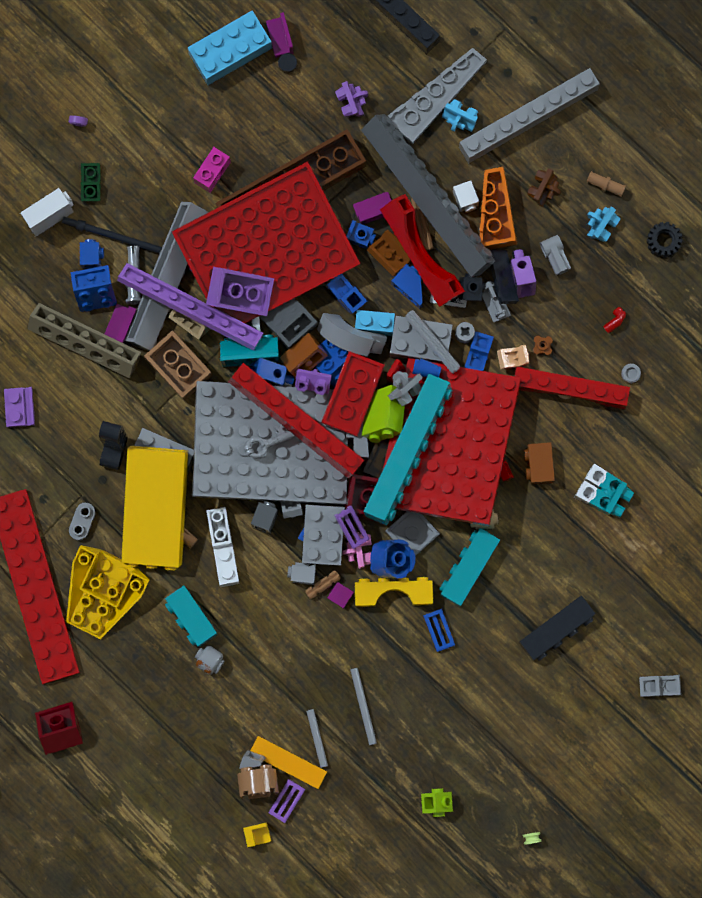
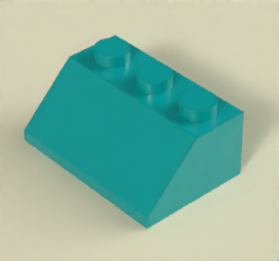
[220,335,280,367]

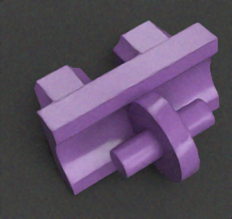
[335,81,369,117]
[295,369,332,395]

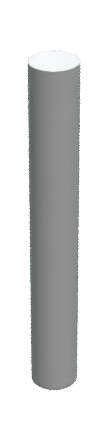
[306,709,328,768]

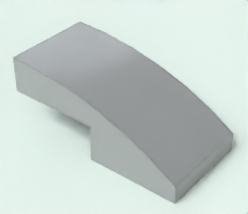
[639,675,681,697]

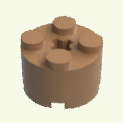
[237,765,279,799]

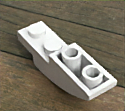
[207,507,239,587]

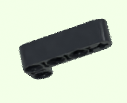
[99,421,128,470]

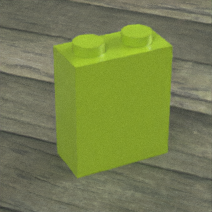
[362,385,405,443]

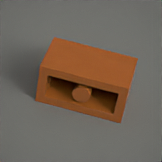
[280,333,328,377]
[524,443,555,485]

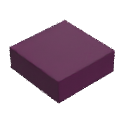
[327,582,354,609]

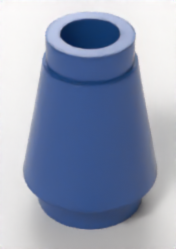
[412,358,441,378]

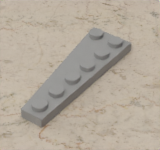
[388,48,487,144]

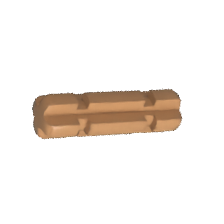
[305,571,341,599]

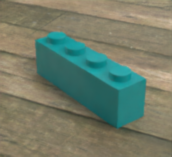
[439,528,500,607]

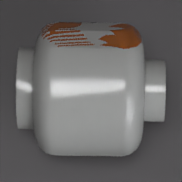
[195,646,225,675]

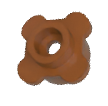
[533,336,553,355]

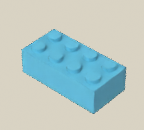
[188,11,272,85]

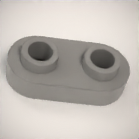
[69,503,96,541]

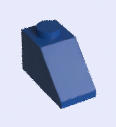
[391,264,422,309]

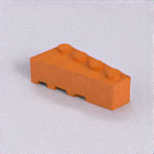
[479,167,517,250]

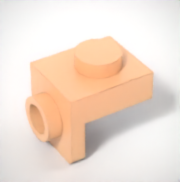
[497,345,529,369]

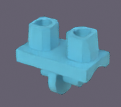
[442,99,478,132]
[587,207,620,242]

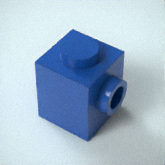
[80,239,104,269]

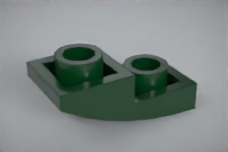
[81,163,101,201]

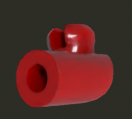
[603,307,626,333]

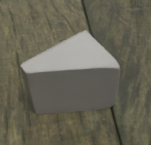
[239,750,265,769]

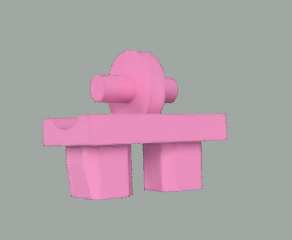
[342,532,372,569]

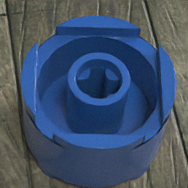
[370,539,415,579]

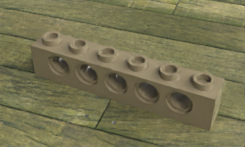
[28,303,141,378]

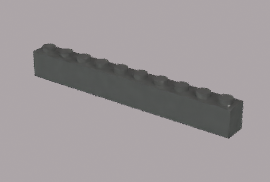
[361,114,495,277]

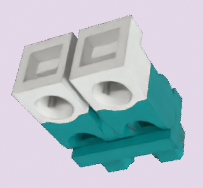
[574,464,634,517]

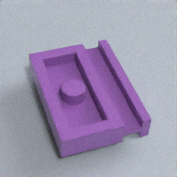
[4,387,35,428]

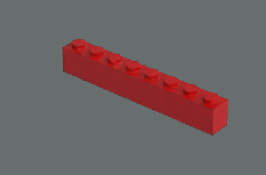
[228,363,364,478]

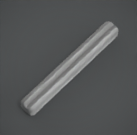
[406,310,460,373]

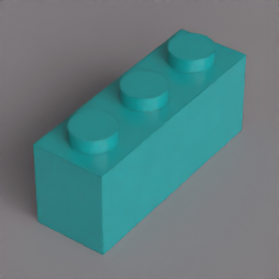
[165,586,218,647]

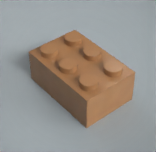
[144,330,212,401]

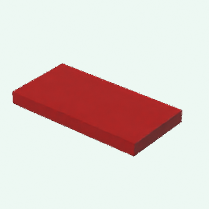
[321,351,385,437]

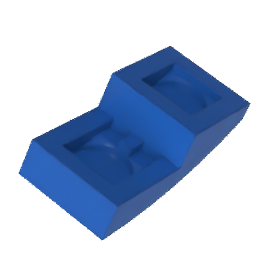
[464,331,494,371]

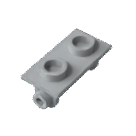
[482,281,511,323]

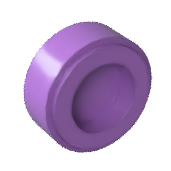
[68,116,88,127]

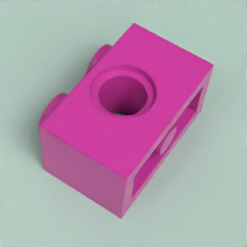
[193,147,231,193]

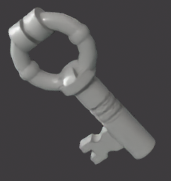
[244,424,293,458]

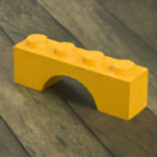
[355,577,433,607]

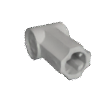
[540,235,571,276]

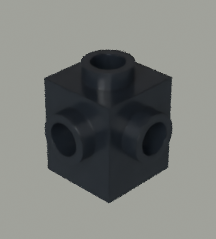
[459,273,485,301]

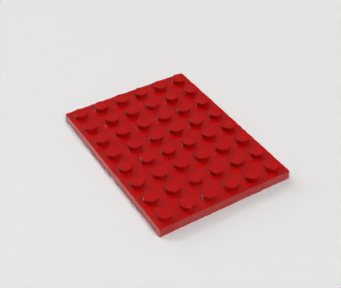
[172,162,360,323]
[382,358,521,527]

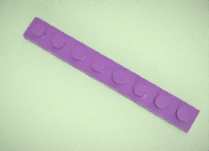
[117,263,263,351]

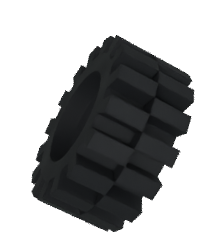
[647,222,682,258]

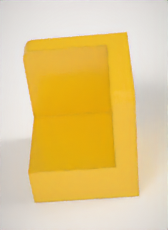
[243,822,271,847]

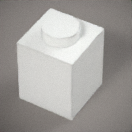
[453,181,479,212]

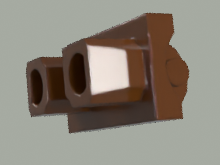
[527,168,561,207]

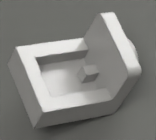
[280,501,303,518]

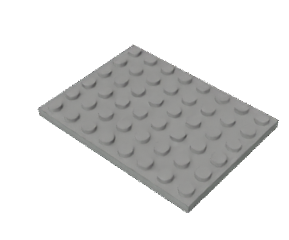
[192,381,348,505]

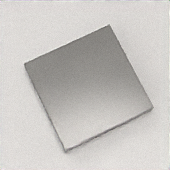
[385,511,440,556]

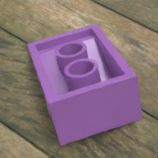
[206,267,274,316]

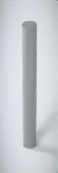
[350,668,377,745]

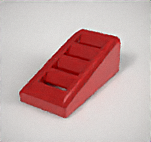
[387,359,406,387]

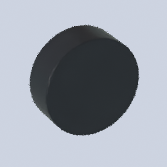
[278,53,297,73]

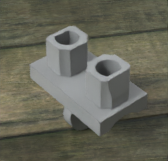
[388,371,422,406]

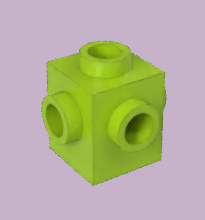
[421,788,453,817]

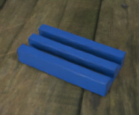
[423,609,455,652]

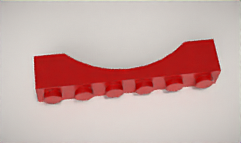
[380,194,465,307]
[514,366,630,409]

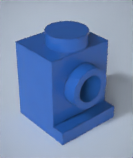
[346,220,376,249]

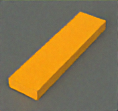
[250,736,327,789]

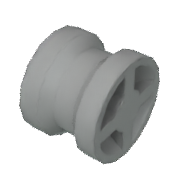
[455,322,475,344]

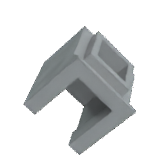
[287,562,316,585]

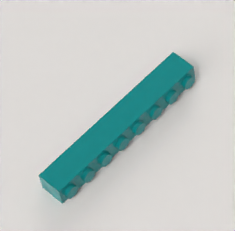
[363,374,453,525]

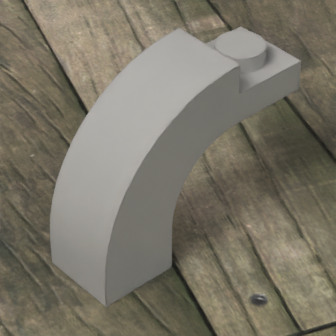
[317,313,387,356]

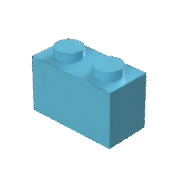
[355,310,395,336]

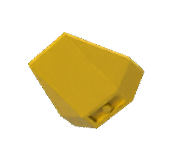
[66,545,150,639]

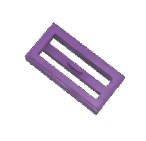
[334,506,369,549]
[268,779,305,823]

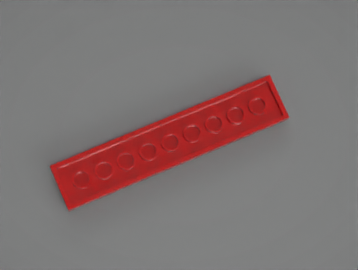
[0,489,80,684]

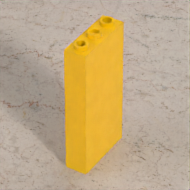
[121,446,188,570]

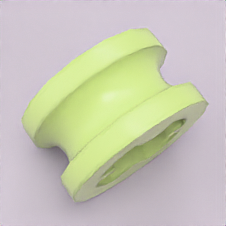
[523,832,542,845]

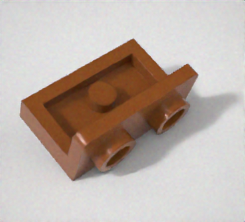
[367,230,411,277]

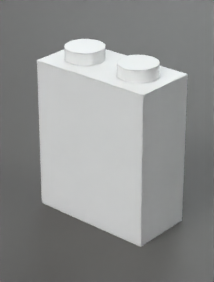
[21,188,74,236]

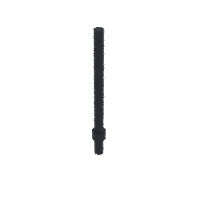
[62,216,162,254]

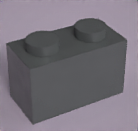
[251,501,279,534]

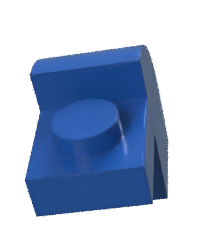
[326,274,367,314]

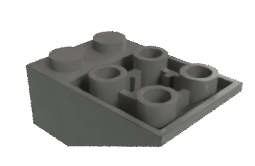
[259,298,318,349]

